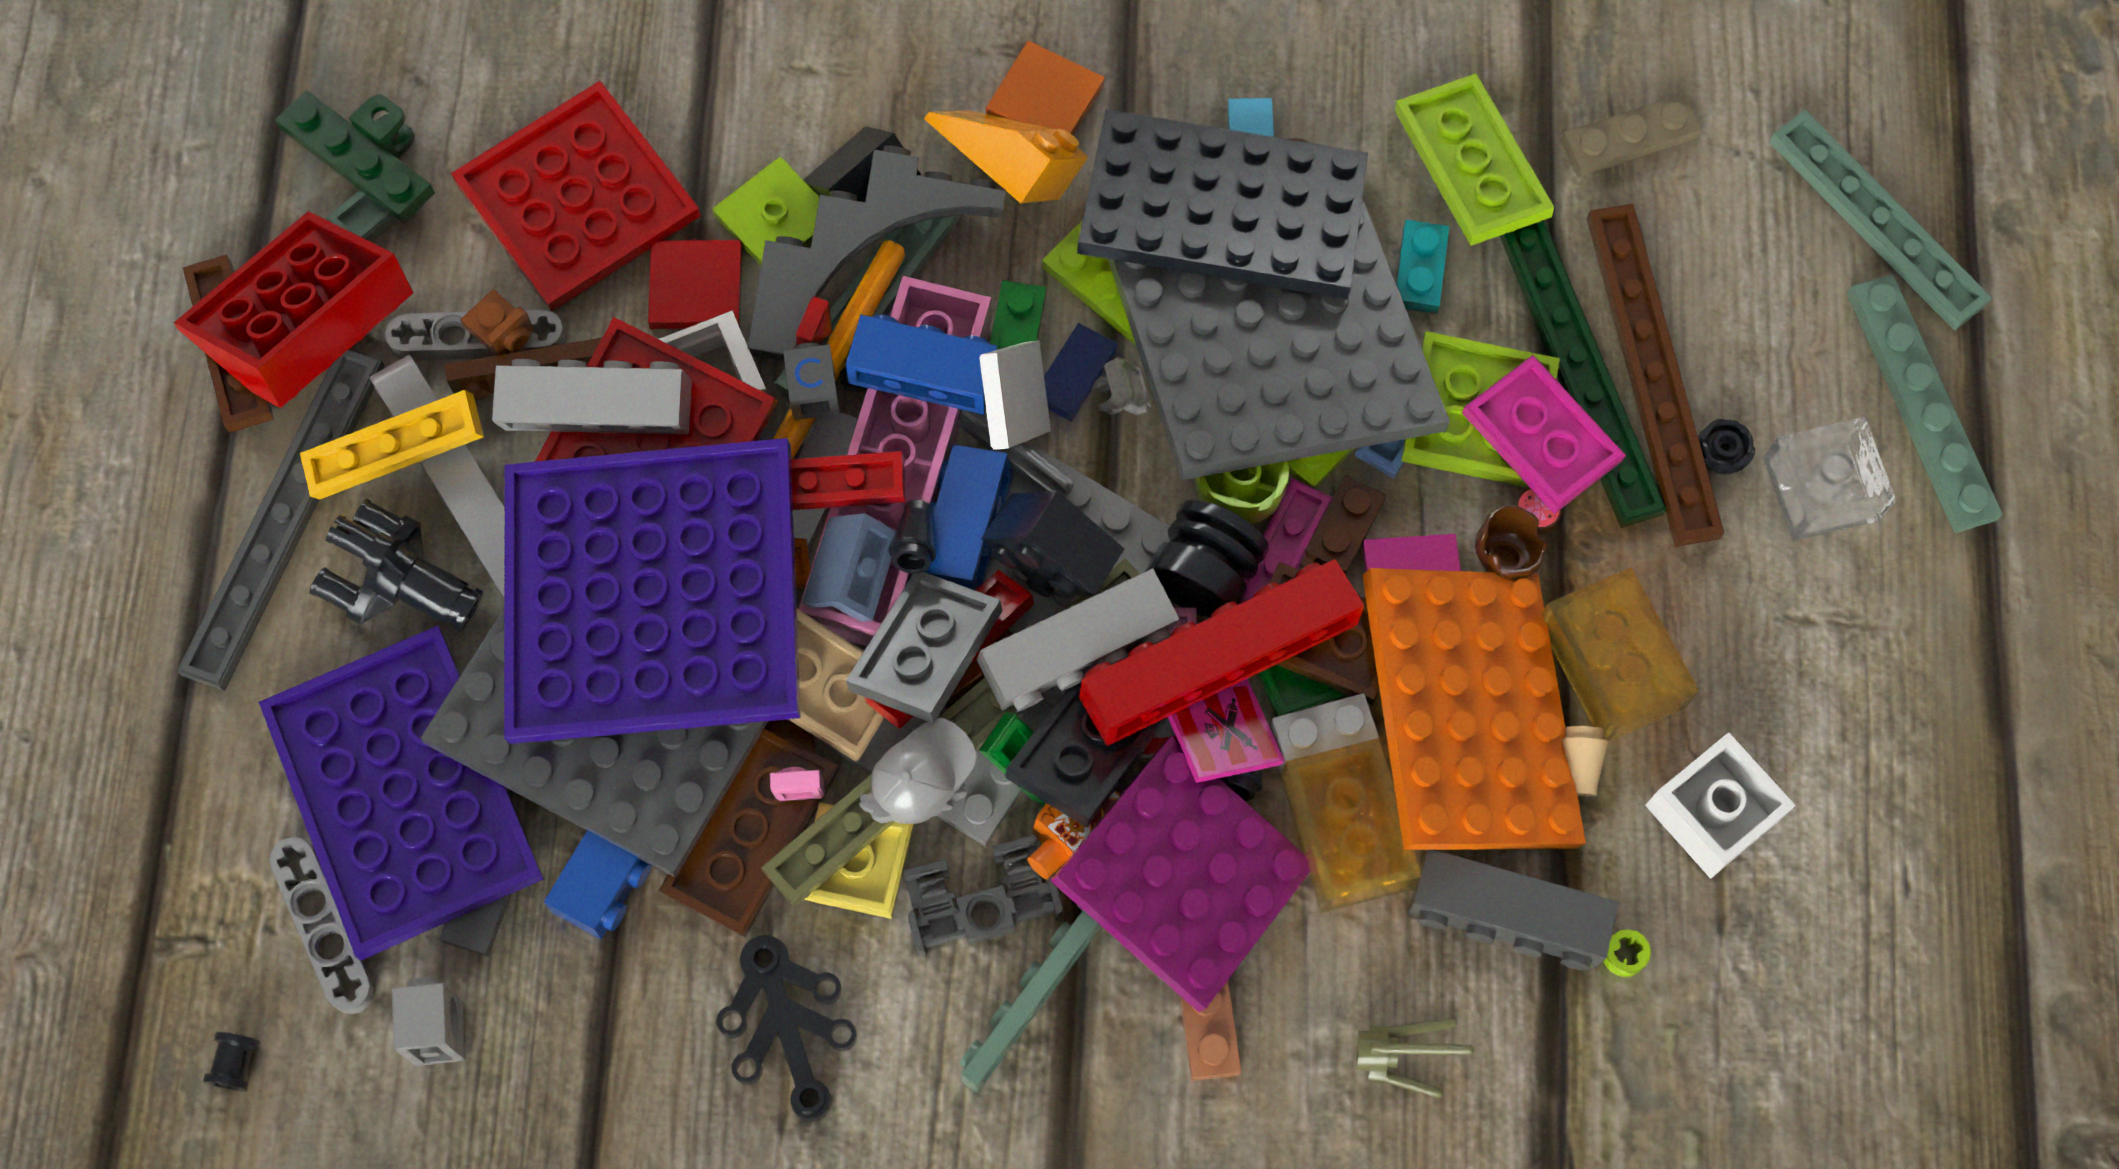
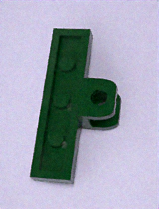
[275,90,435,224]

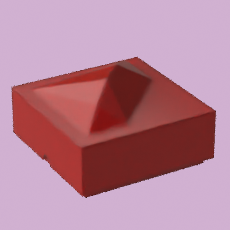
[796,296,832,345]

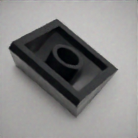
[803,126,922,202]

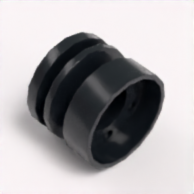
[1145,500,1269,619]

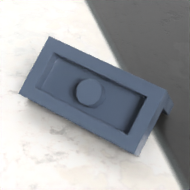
[802,513,896,622]

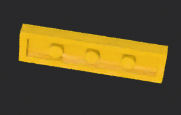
[300,390,484,500]

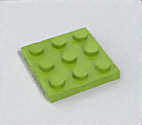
[1401,331,1560,488]

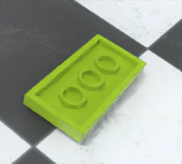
[1395,73,1554,246]

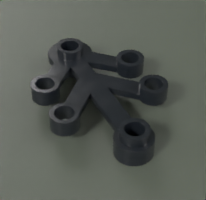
[716,935,857,1122]

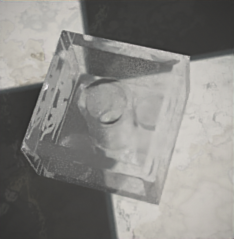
[1763,417,1896,541]

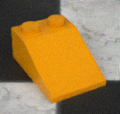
[924,110,1089,203]

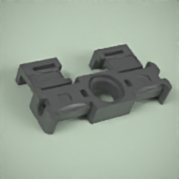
[903,834,1063,957]

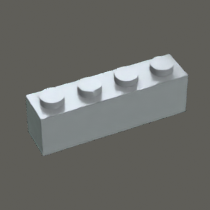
[492,359,692,435]
[976,568,1179,712]

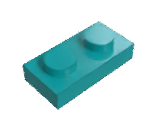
[1396,219,1450,314]

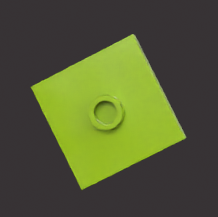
[712,156,820,266]

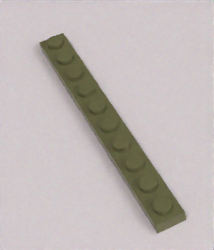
[761,558,1140,908]

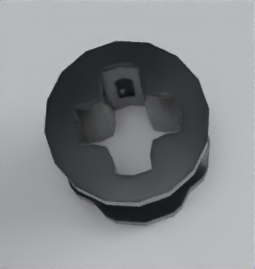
[203,1032,261,1092]

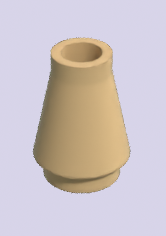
[1561,726,1609,797]

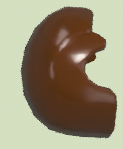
[1475,506,1547,580]

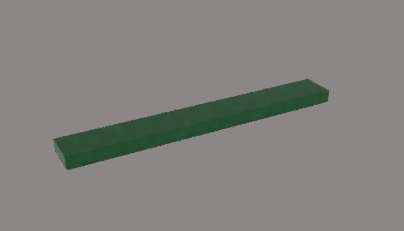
[1499,220,1667,528]

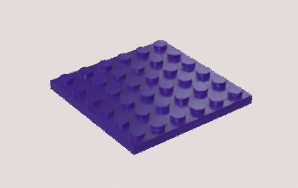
[504,438,801,744]

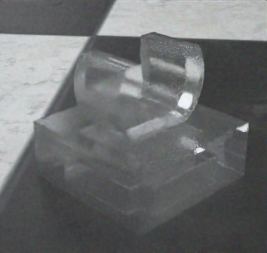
[1093,357,1152,416]

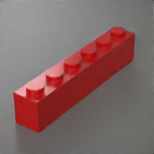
[1079,559,1365,746]

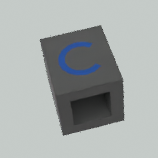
[783,343,840,420]

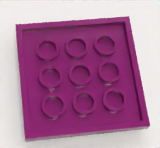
[1050,736,1316,1012]

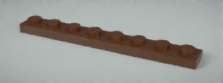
[1586,204,1724,547]

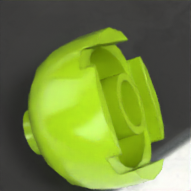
[1194,461,1289,524]

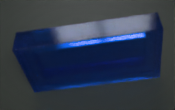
[1044,322,1118,422]

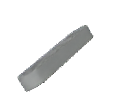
[385,310,566,360]
[269,837,375,1014]

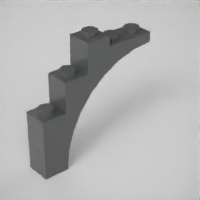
[747,146,1006,361]

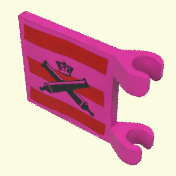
[1168,678,1284,783]

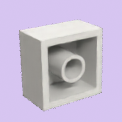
[1645,732,1796,879]

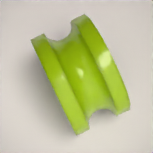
[1604,929,1651,977]

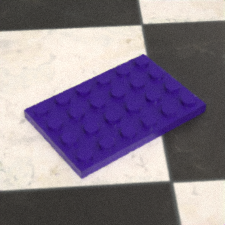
[259,625,544,961]

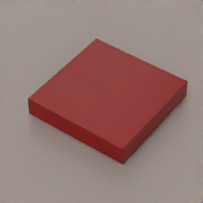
[648,240,742,329]

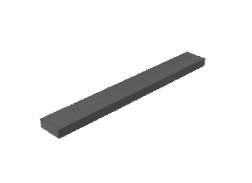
[177,349,385,692]

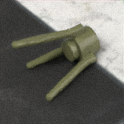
[1356,1018,1475,1098]

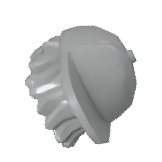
[860,718,977,824]

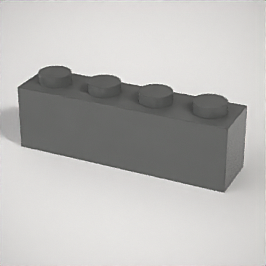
[1407,850,1619,970]

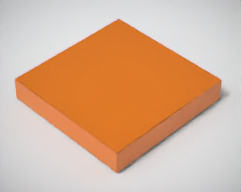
[986,40,1105,135]

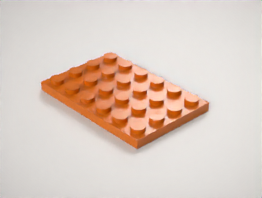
[1362,568,1586,850]

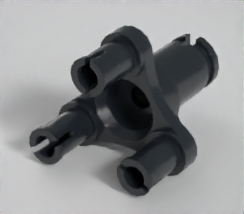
[309,498,483,632]

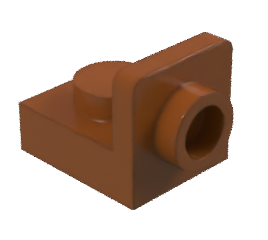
[460,289,534,356]

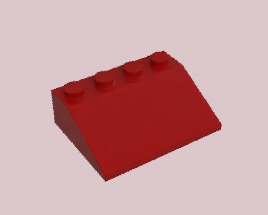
[173,211,414,408]

